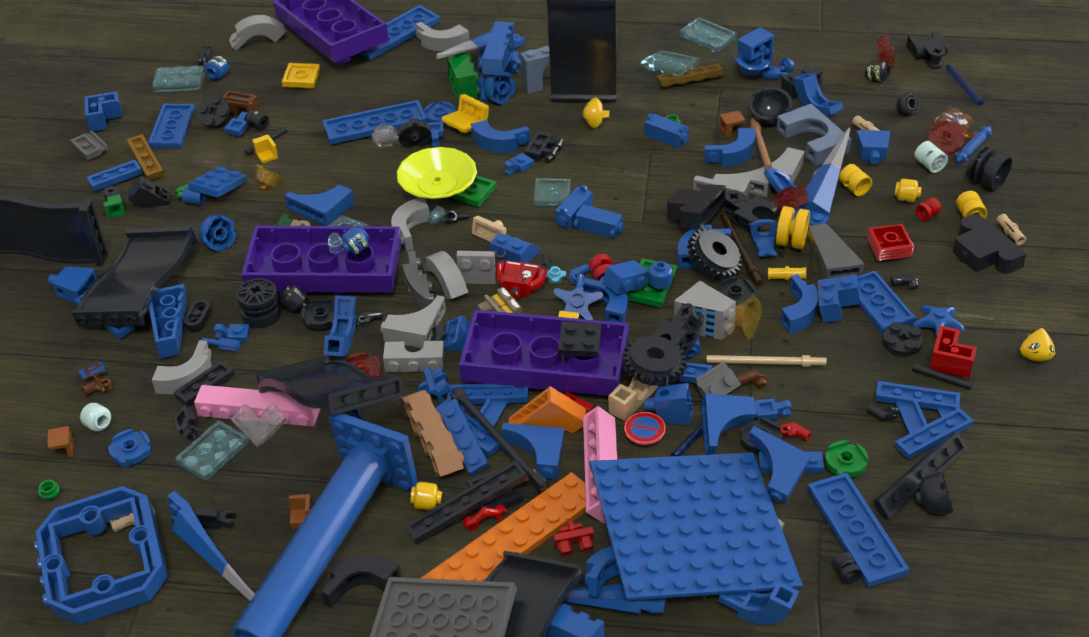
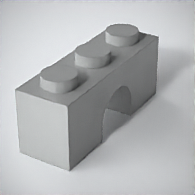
[383,341,445,372]

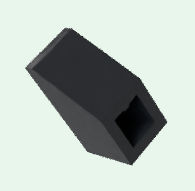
[128,176,170,208]

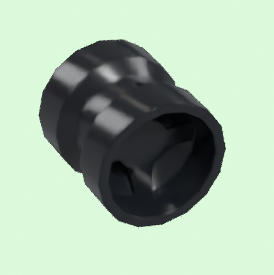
[246,110,269,131]
[832,552,862,584]

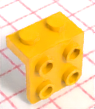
[442,94,489,133]

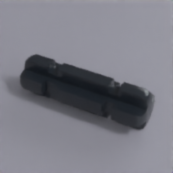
[197,43,213,66]

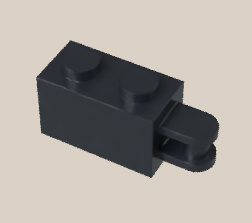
[781,65,824,100]

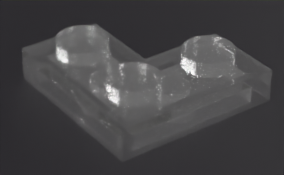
[230,403,288,447]

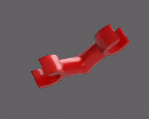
[463,505,508,532]

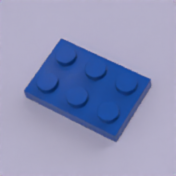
[188,167,247,197]

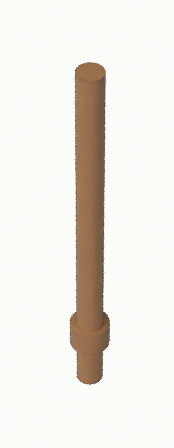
[750,118,772,169]

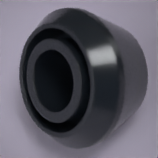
[896,92,918,115]

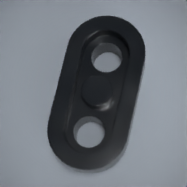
[184,299,211,331]

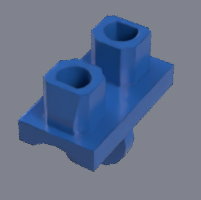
[418,366,451,404]

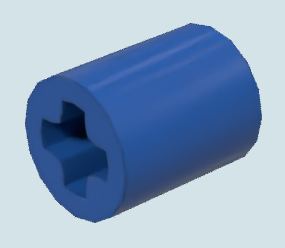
[182,188,206,206]

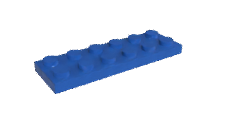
[359,5,440,60]
[322,100,427,145]
[808,473,909,587]

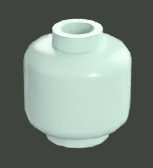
[80,403,111,432]

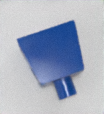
[855,130,890,165]
[48,266,97,303]
[644,383,694,425]

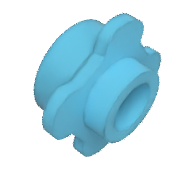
[546,266,566,284]

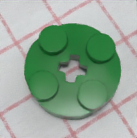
[825,440,868,478]

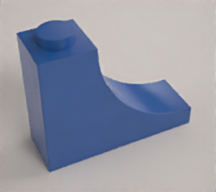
[285,185,354,226]
[701,393,758,455]
[502,423,565,479]
[748,426,811,505]

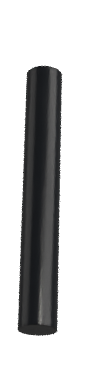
[244,126,287,156]
[912,363,973,390]

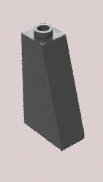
[807,223,864,279]

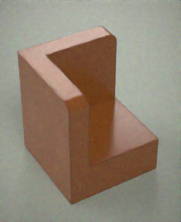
[719,111,745,138]
[48,426,73,457]
[289,494,313,529]

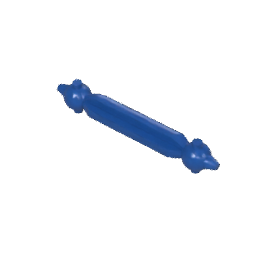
[955,126,993,163]

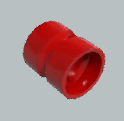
[589,254,614,281]

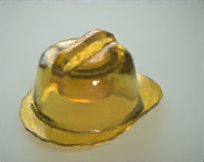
[254,164,283,189]
[735,296,761,339]

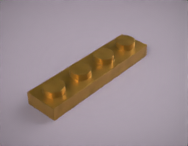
[656,64,723,87]
[126,134,164,180]

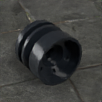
[966,145,1013,191]
[236,278,281,329]

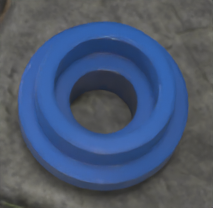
[780,58,794,73]

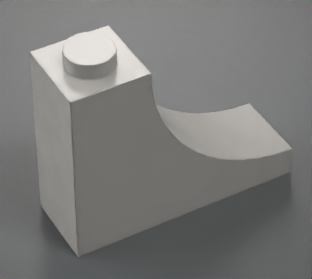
[380,295,446,348]

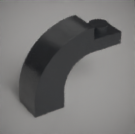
[322,555,401,608]

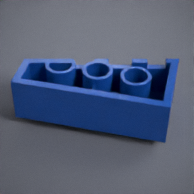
[480,21,514,75]

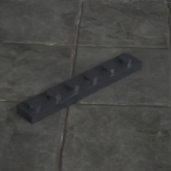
[874,431,968,519]
[405,460,528,544]

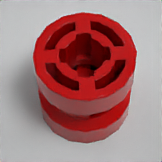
[915,197,942,221]

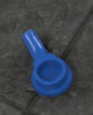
[477,75,487,103]

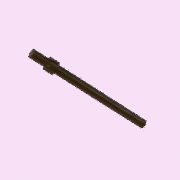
[720,212,763,286]

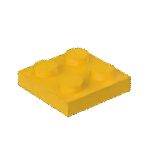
[282,63,321,89]

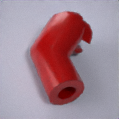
[780,423,812,441]

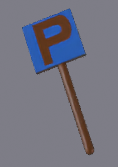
[78,362,106,392]

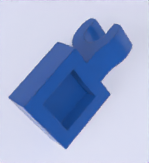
[225,112,248,136]
[427,122,444,147]
[504,153,534,175]
[214,324,250,343]
[754,398,791,421]

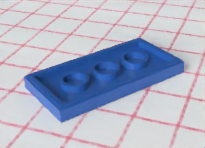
[148,104,196,149]
[857,271,916,334]

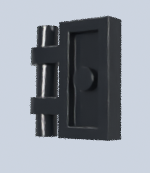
[524,131,564,163]

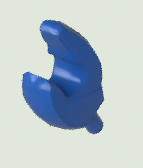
[759,65,789,80]

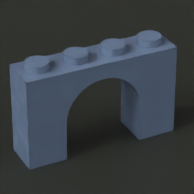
[521,46,550,94]
[776,104,851,166]

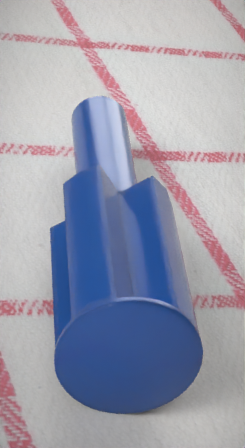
[202,337,240,352]

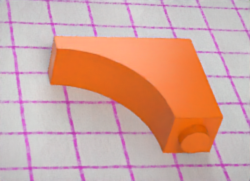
[509,386,586,434]

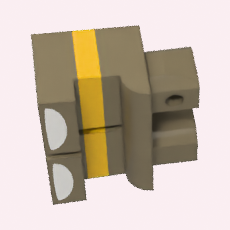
[477,287,522,314]

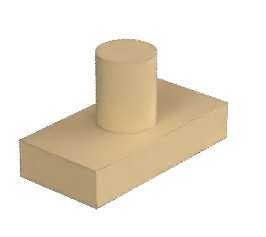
[472,215,507,242]

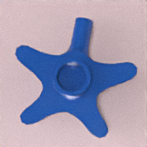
[554,274,603,320]
[913,305,965,339]

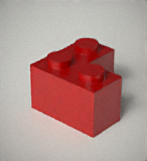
[930,326,977,378]

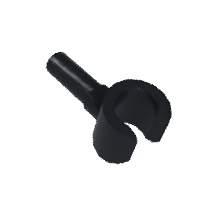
[444,211,470,224]

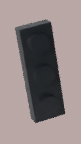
[174,360,235,406]

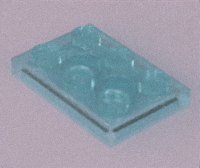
[680,17,737,52]
[642,50,700,75]
[152,65,205,92]
[175,420,249,481]

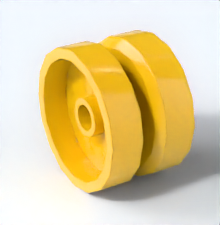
[776,206,810,250]

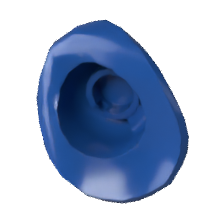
[733,56,770,77]

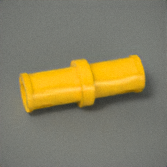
[768,266,806,281]

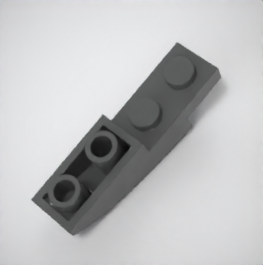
[402,250,434,309]

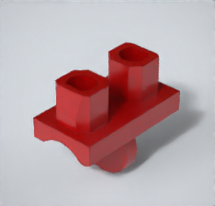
[553,518,594,557]

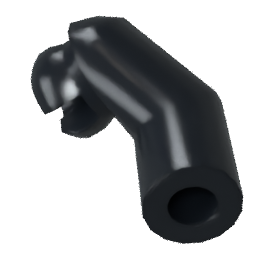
[432,325,447,341]

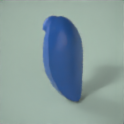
[764,168,799,198]

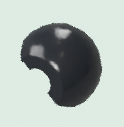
[749,87,792,125]

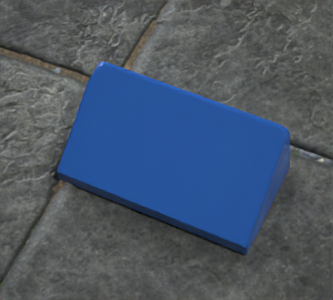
[443,316,470,351]

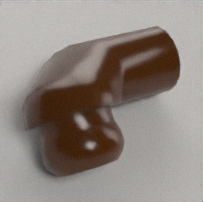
[737,370,767,389]
[81,378,112,396]

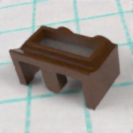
[222,91,259,115]

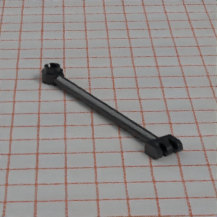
[450,387,547,494]

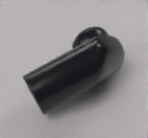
[890,275,919,289]
[357,310,383,326]
[867,403,899,420]

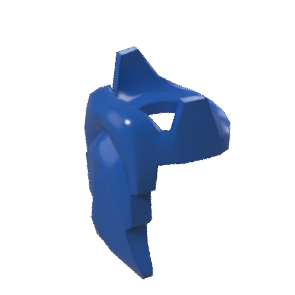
[749,219,778,257]

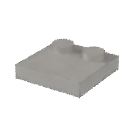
[456,251,497,284]

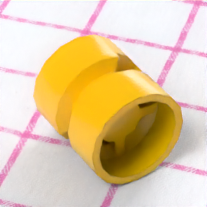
[839,164,872,196]
[956,191,987,219]

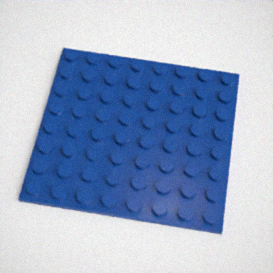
[589,452,803,601]

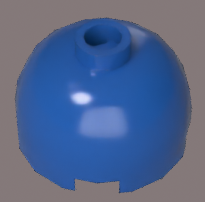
[483,72,516,104]
[199,215,236,251]

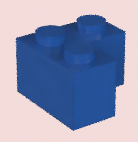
[737,27,774,63]
[84,91,122,131]
[818,275,861,323]

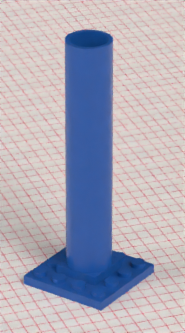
[231,413,418,637]

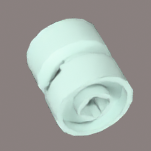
[914,141,948,173]

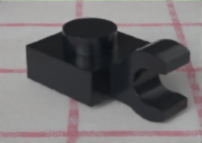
[173,405,201,441]
[195,508,237,530]

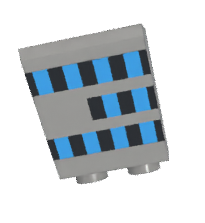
[674,281,736,340]

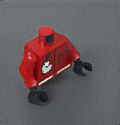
[495,249,552,301]

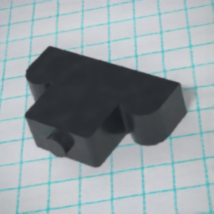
[667,184,726,230]
[953,212,1027,274]

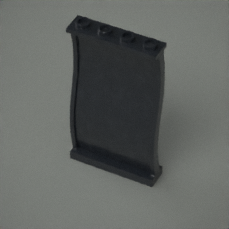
[547,0,617,102]
[0,195,108,266]
[71,226,197,327]
[256,356,404,416]
[485,551,585,637]

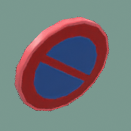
[624,412,666,445]

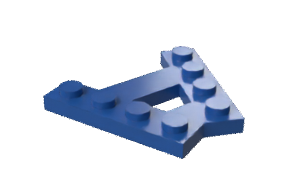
[875,381,973,460]
[435,384,528,457]

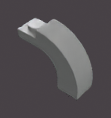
[229,15,286,51]
[416,22,470,51]
[391,197,430,251]
[423,251,468,299]
[152,340,212,394]

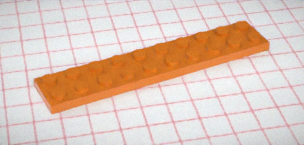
[421,472,586,581]

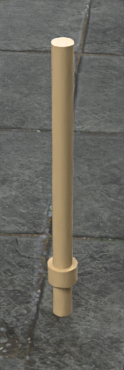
[707,355,826,367]

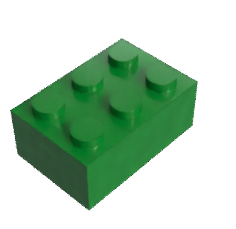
[446,52,480,104]

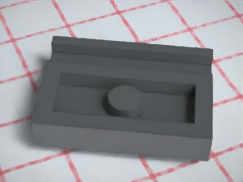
[70,130,109,161]
[693,360,741,398]

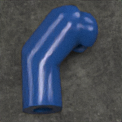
[569,264,590,284]

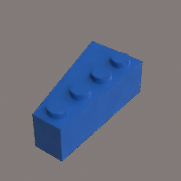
[149,284,188,359]
[545,604,604,637]

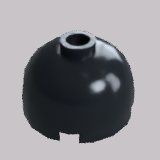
[916,471,953,515]

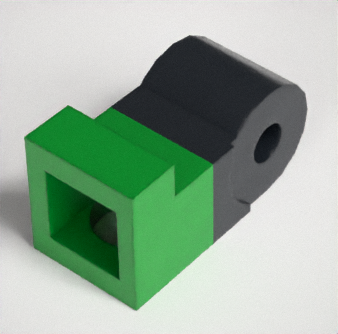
[103,186,125,219]

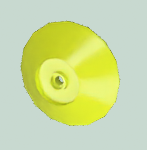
[397,147,477,199]

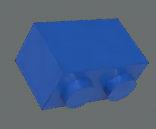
[602,260,648,294]

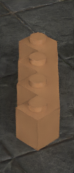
[399,390,465,477]

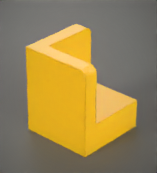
[253,135,278,163]

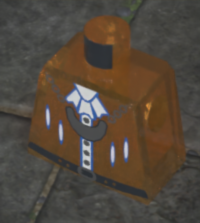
[932,106,977,142]

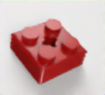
[867,224,914,261]

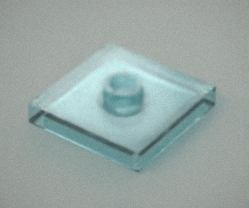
[534,179,571,206]

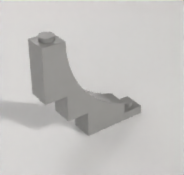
[693,147,804,199]

